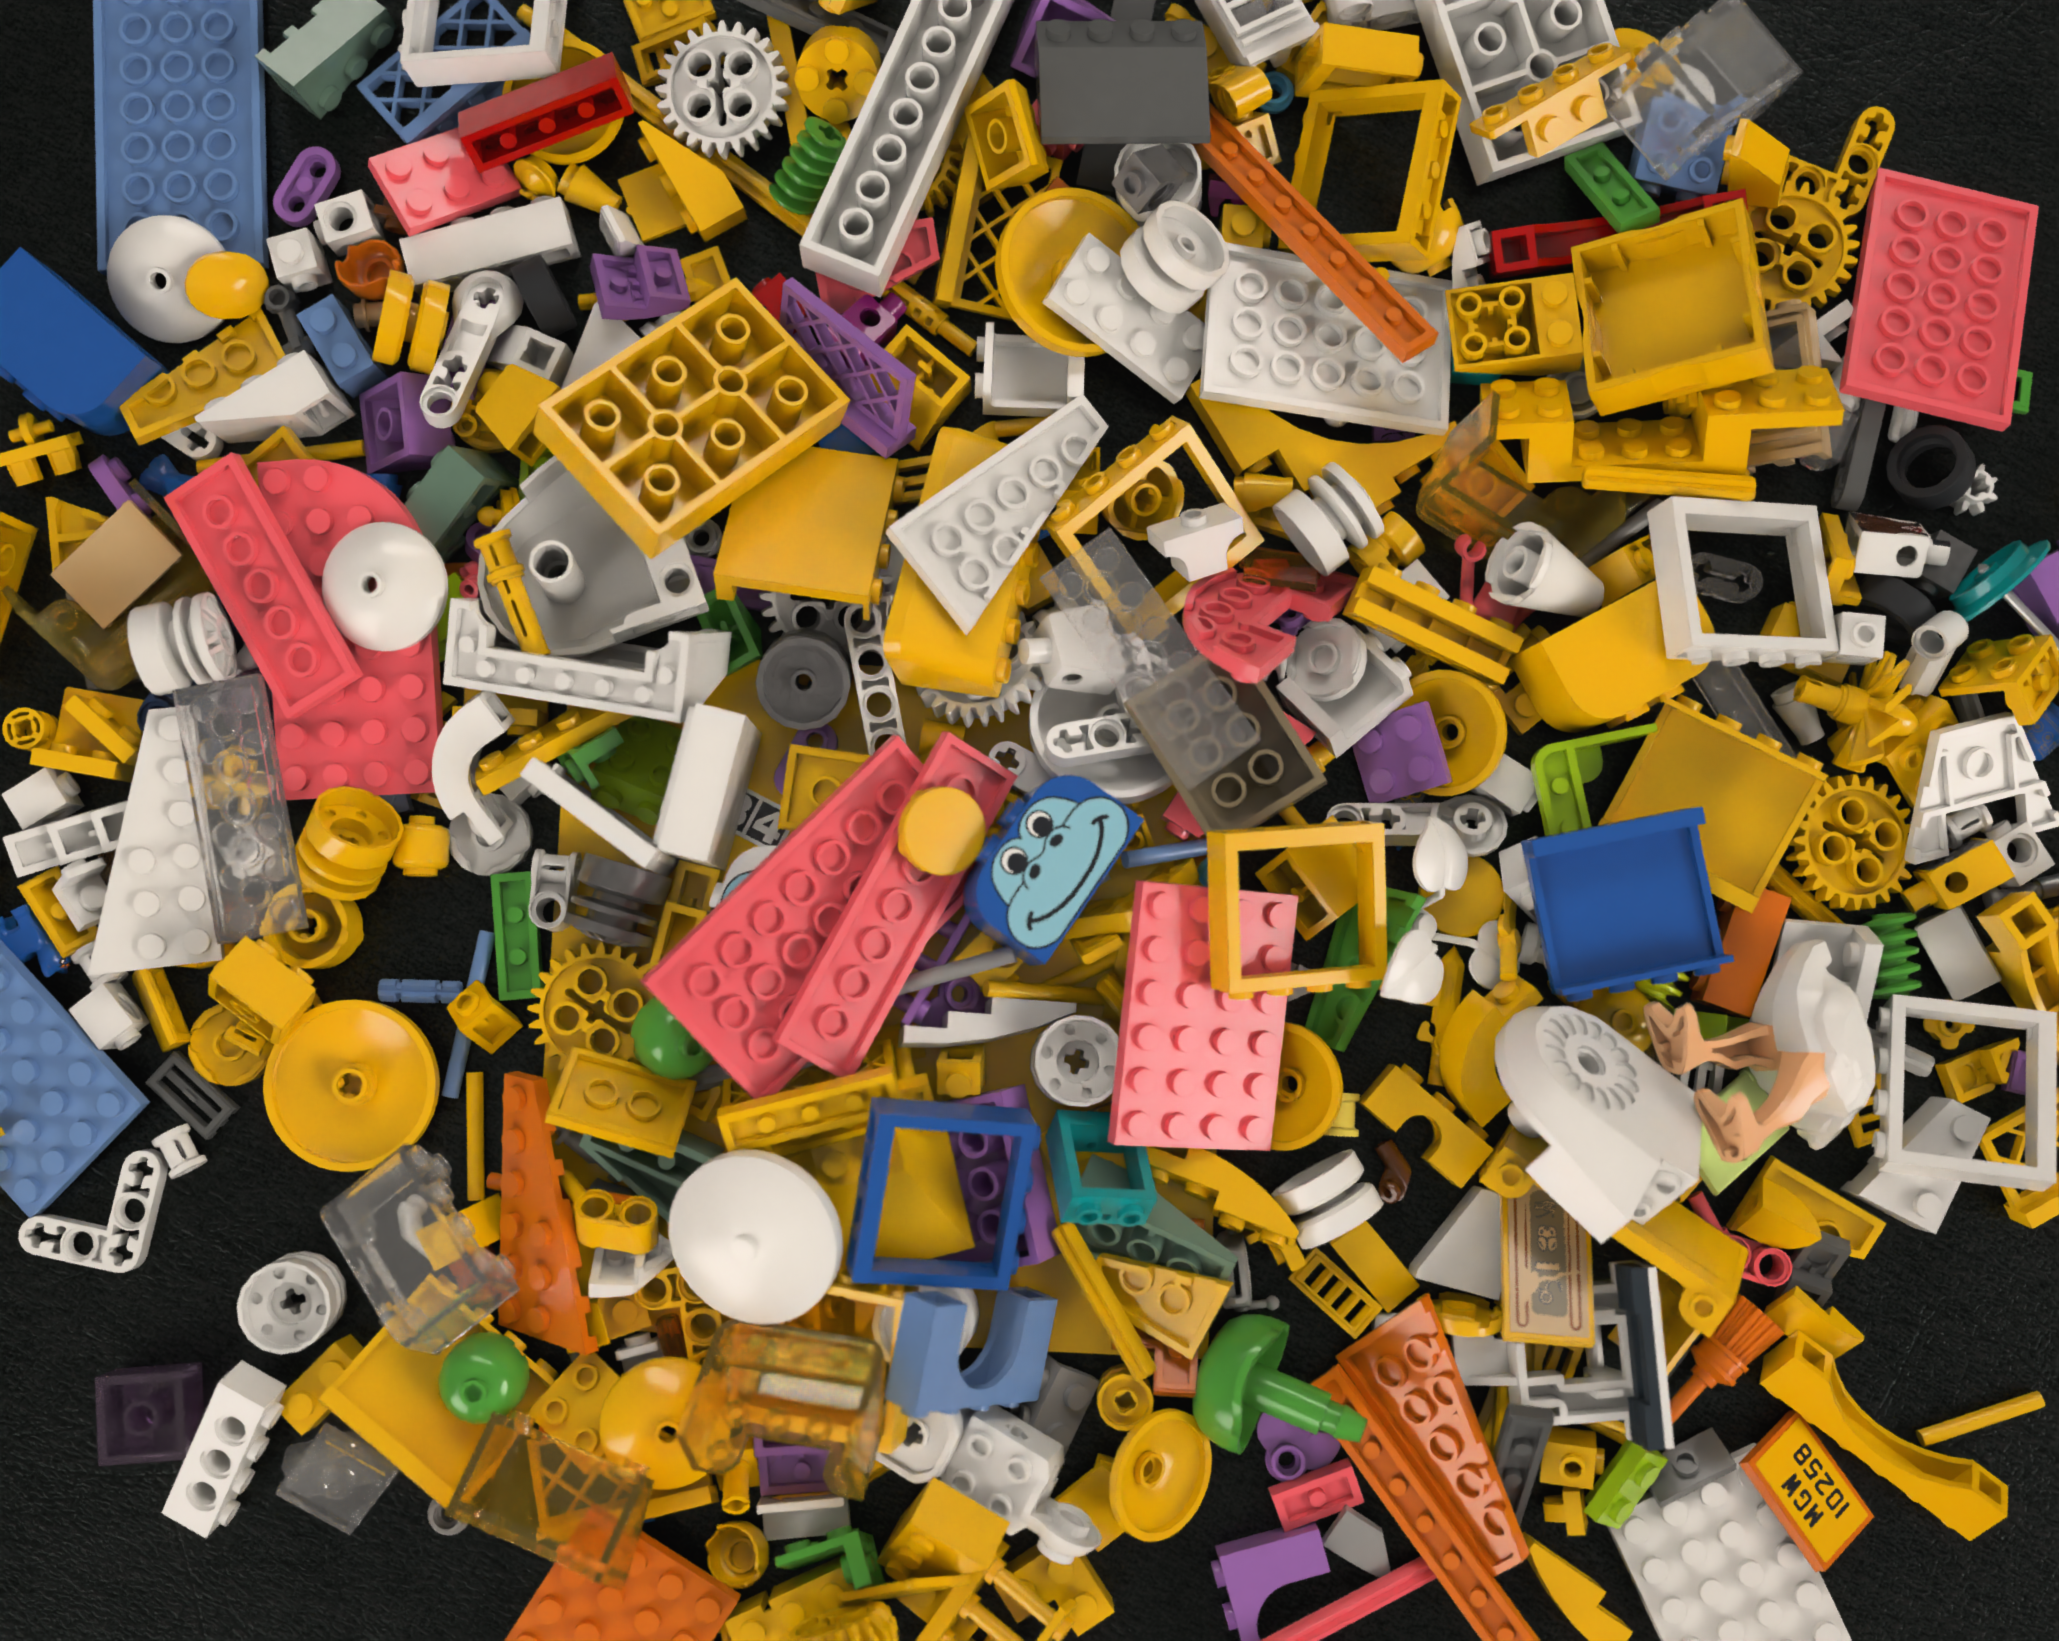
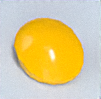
[184,251,269,319]

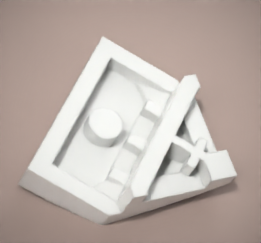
[589,1233,674,1297]

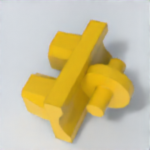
[0,412,84,487]

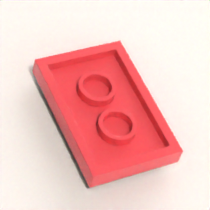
[368,127,522,237]

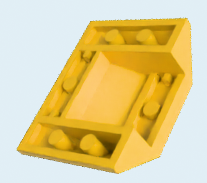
[788,1127,976,1269]

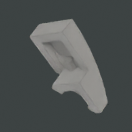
[1322,1504,1391,1578]

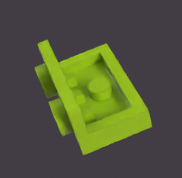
[1584,1439,1668,1529]

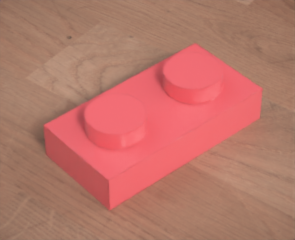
[1268,1458,1364,1533]

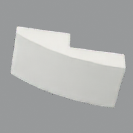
[1452,220,1492,289]

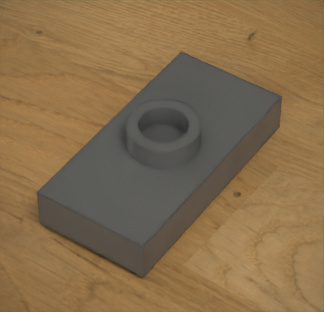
[1648,1427,1736,1508]

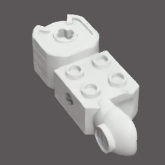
[870,1403,1102,1565]

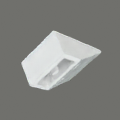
[194,350,356,443]

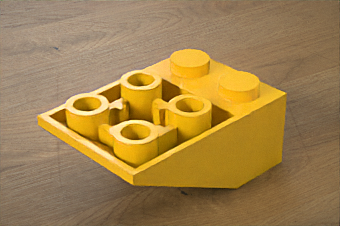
[1445,273,1583,376]

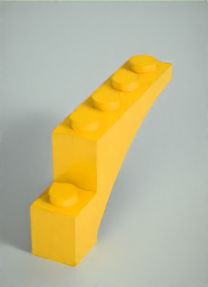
[1976,891,2059,1066]

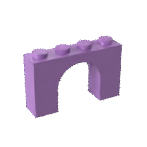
[1211,1521,1330,1641]

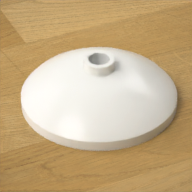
[107,215,225,343]
[322,522,448,651]

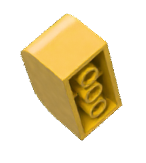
[1508,580,1715,733]

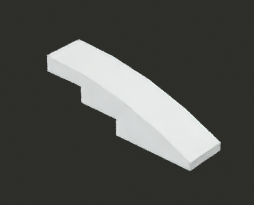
[2,800,127,878]
[898,997,1077,1048]

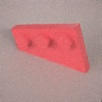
[815,217,940,315]

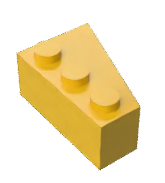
[877,1476,1010,1581]

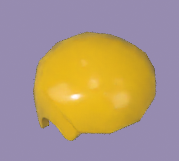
[705,1520,769,1589]

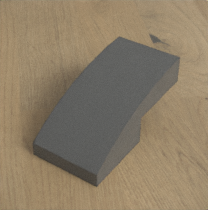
[1772,1231,1851,1308]

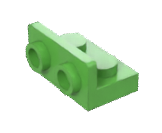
[557,726,624,790]

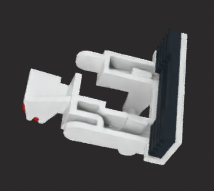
[1447,1260,1674,1451]

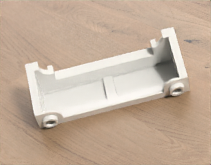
[443,598,732,723]

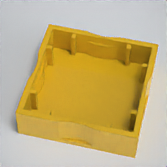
[1571,198,1775,416]

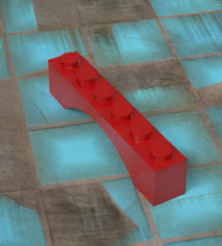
[1487,189,1748,280]

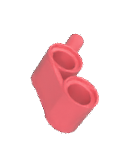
[1687,1191,1792,1287]

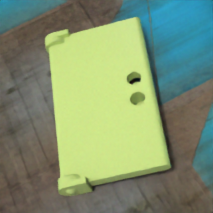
[1699,1066,1789,1196]

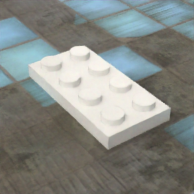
[1042,233,1205,404]

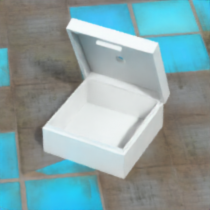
[519,703,762,877]

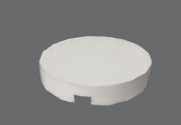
[1286,618,1368,702]
[448,793,533,876]

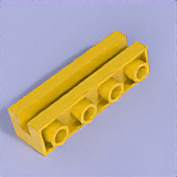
[1342,563,1525,685]

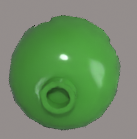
[631,997,714,1080]
[438,1332,530,1425]

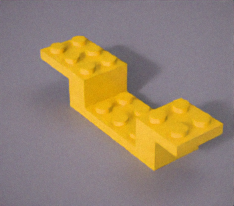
[1480,365,1844,483]

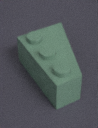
[255,0,398,120]

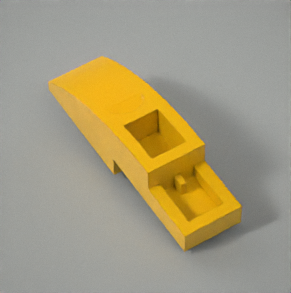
[1146,1146,1299,1249]

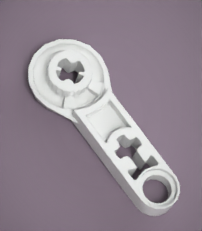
[419,270,524,429]
[1326,795,1508,857]

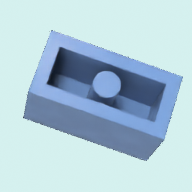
[296,294,389,398]

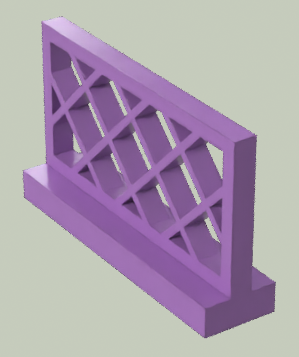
[779,277,917,459]

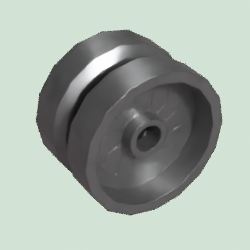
[755,628,852,730]

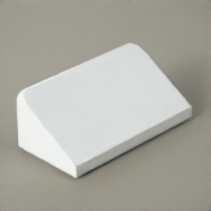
[1914,905,2002,1001]

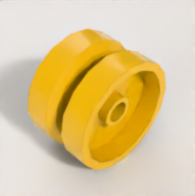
[372,269,450,375]

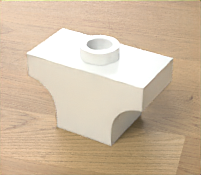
[1146,503,1244,582]

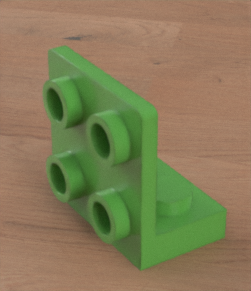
[774,1525,886,1590]

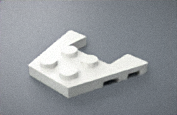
[1905,712,2059,865]

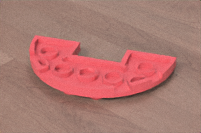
[1182,563,1358,684]

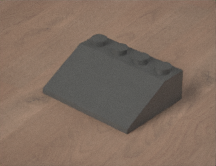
[1034,19,1211,144]

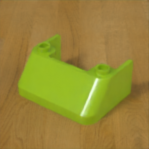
[1531,723,1658,836]

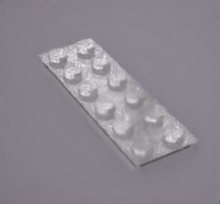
[1040,528,1261,791]
[172,673,309,945]

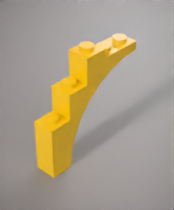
[1186,378,1463,516]

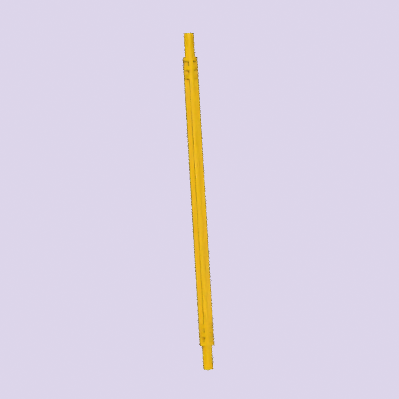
[516,4,977,357]

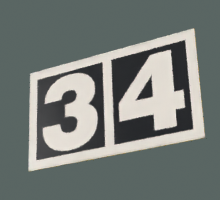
[735,788,790,846]

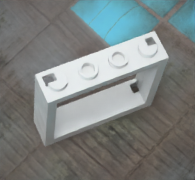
[398,0,567,87]
[1647,496,1839,669]
[1872,994,2057,1192]

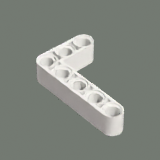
[844,595,906,755]

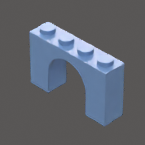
[884,1287,1058,1418]

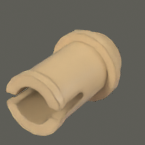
[353,299,383,332]

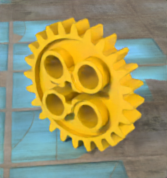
[1748,180,1860,311]
[1786,774,1912,911]
[527,942,655,1071]

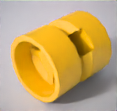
[1347,511,1425,575]
[1097,1363,1154,1431]

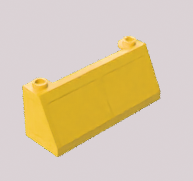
[1479,1123,1749,1338]

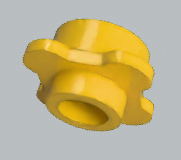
[1923,999,1975,1050]

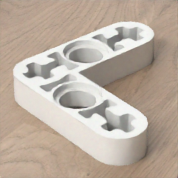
[1044,634,1156,767]
[18,1149,168,1273]

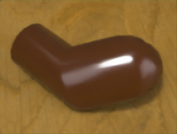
[1374,1137,1412,1204]

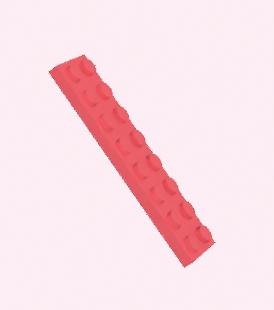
[772,732,1017,1078]

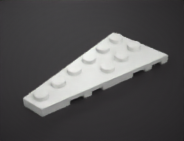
[885,393,1109,636]
[87,705,225,976]

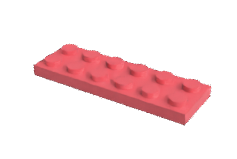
[163,453,364,719]

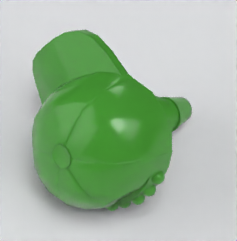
[1193,1314,1368,1455]

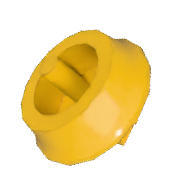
[513,155,559,200]

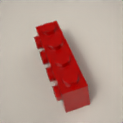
[458,52,634,173]

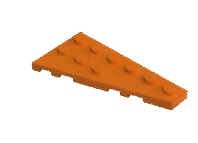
[498,1071,599,1355]
[1335,1293,1530,1578]

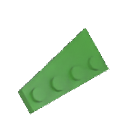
[1305,887,1427,1052]

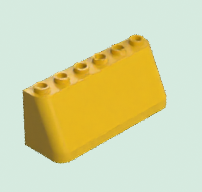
[883,427,1049,698]

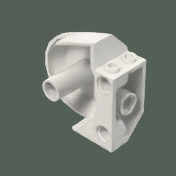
[477,455,709,658]
[1494,1006,1702,1244]

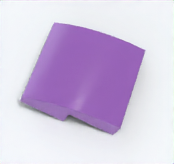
[590,245,691,320]
[752,1406,848,1496]

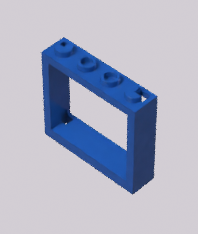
[845,1097,1041,1291]

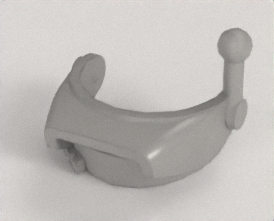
[1216,1229,1279,1312]

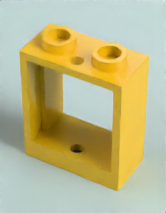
[1294,22,1423,98]

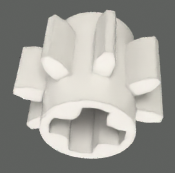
[1941,464,1998,516]

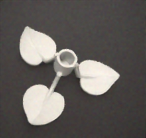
[1380,816,1520,1004]

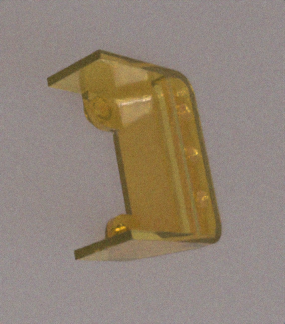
[1416,391,1626,561]
[1,478,218,690]

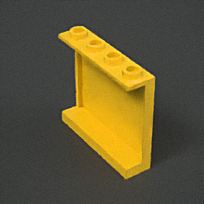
[713,447,905,621]
[1598,694,1828,914]
[318,1273,559,1515]

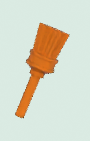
[1670,1294,1784,1424]

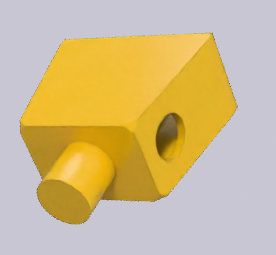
[476,364,563,467]

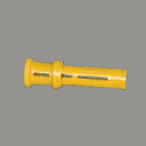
[473,529,551,655]

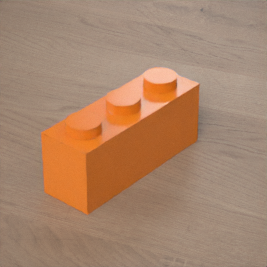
[1689,888,1792,1018]

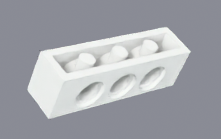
[162,1360,287,1538]

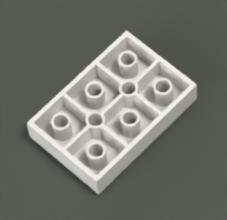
[1414,0,1645,186]

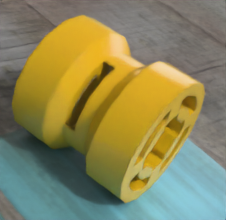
[2,707,58,752]

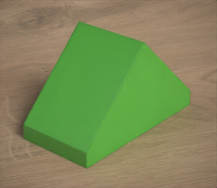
[697,589,763,677]

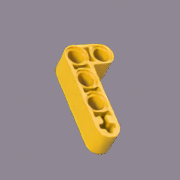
[634,1259,734,1421]

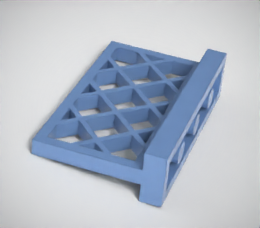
[356,0,530,145]

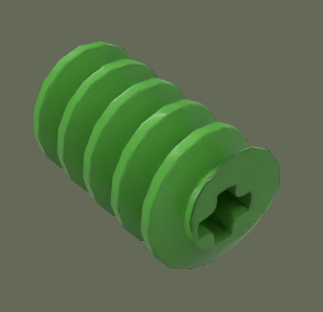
[769,117,847,215]
[1862,912,1922,999]

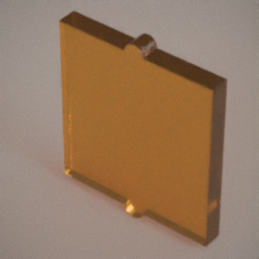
[1239,547,1321,592]

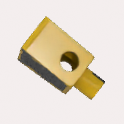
[1900,838,2015,914]

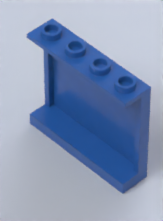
[1521,806,1734,1002]

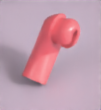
[458,561,480,598]

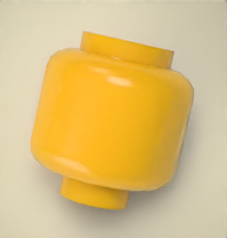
[392,815,450,877]

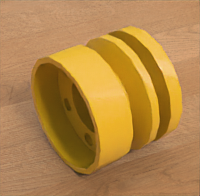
[291,786,404,901]

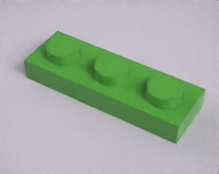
[1564,142,1660,234]
[490,871,544,1001]

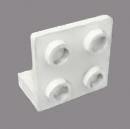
[1772,919,1884,1022]

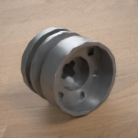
[564,852,673,948]

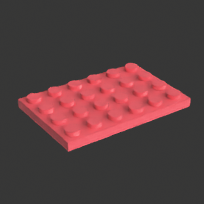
[1839,167,2039,432]
[1107,880,1299,1151]

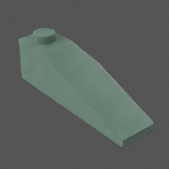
[1060,1153,1238,1281]

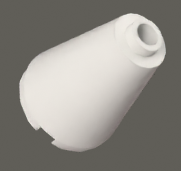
[1485,522,1604,617]

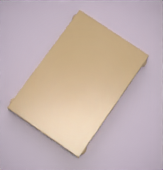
[50,500,185,629]

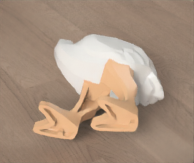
[1643,939,1876,1163]

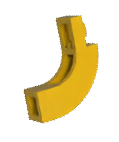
[1439,975,1543,1128]

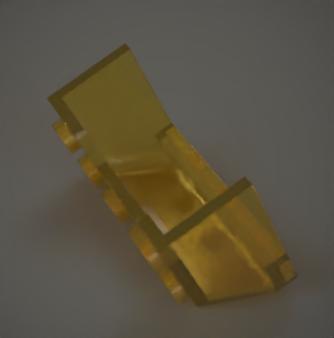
[676,1319,886,1500]

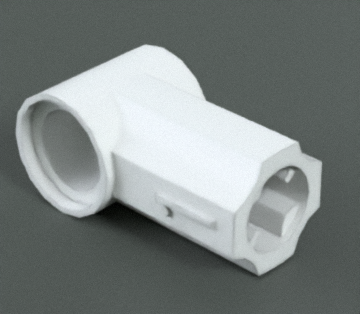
[1899,611,1969,697]

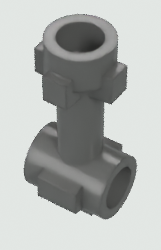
[264,284,317,359]

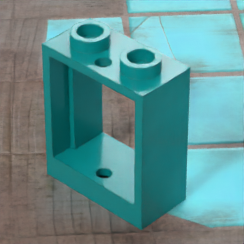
[1045,1110,1157,1227]

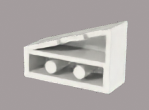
[1839,1096,1991,1234]

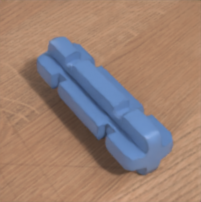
[378,979,463,1004]

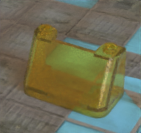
[444,1409,655,1591]

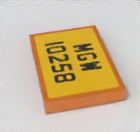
[1739,1410,1874,1572]

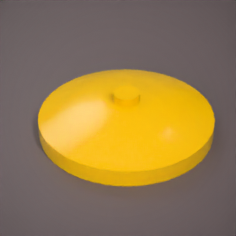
[995,187,1139,357]
[263,999,440,1172]

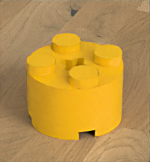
[794,25,881,124]
[262,883,364,969]

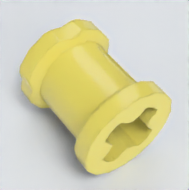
[1324,1093,1360,1137]

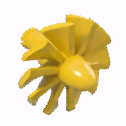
[1793,651,1919,773]

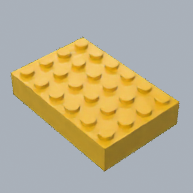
[533,278,851,560]

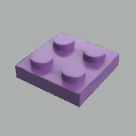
[1352,701,1453,803]

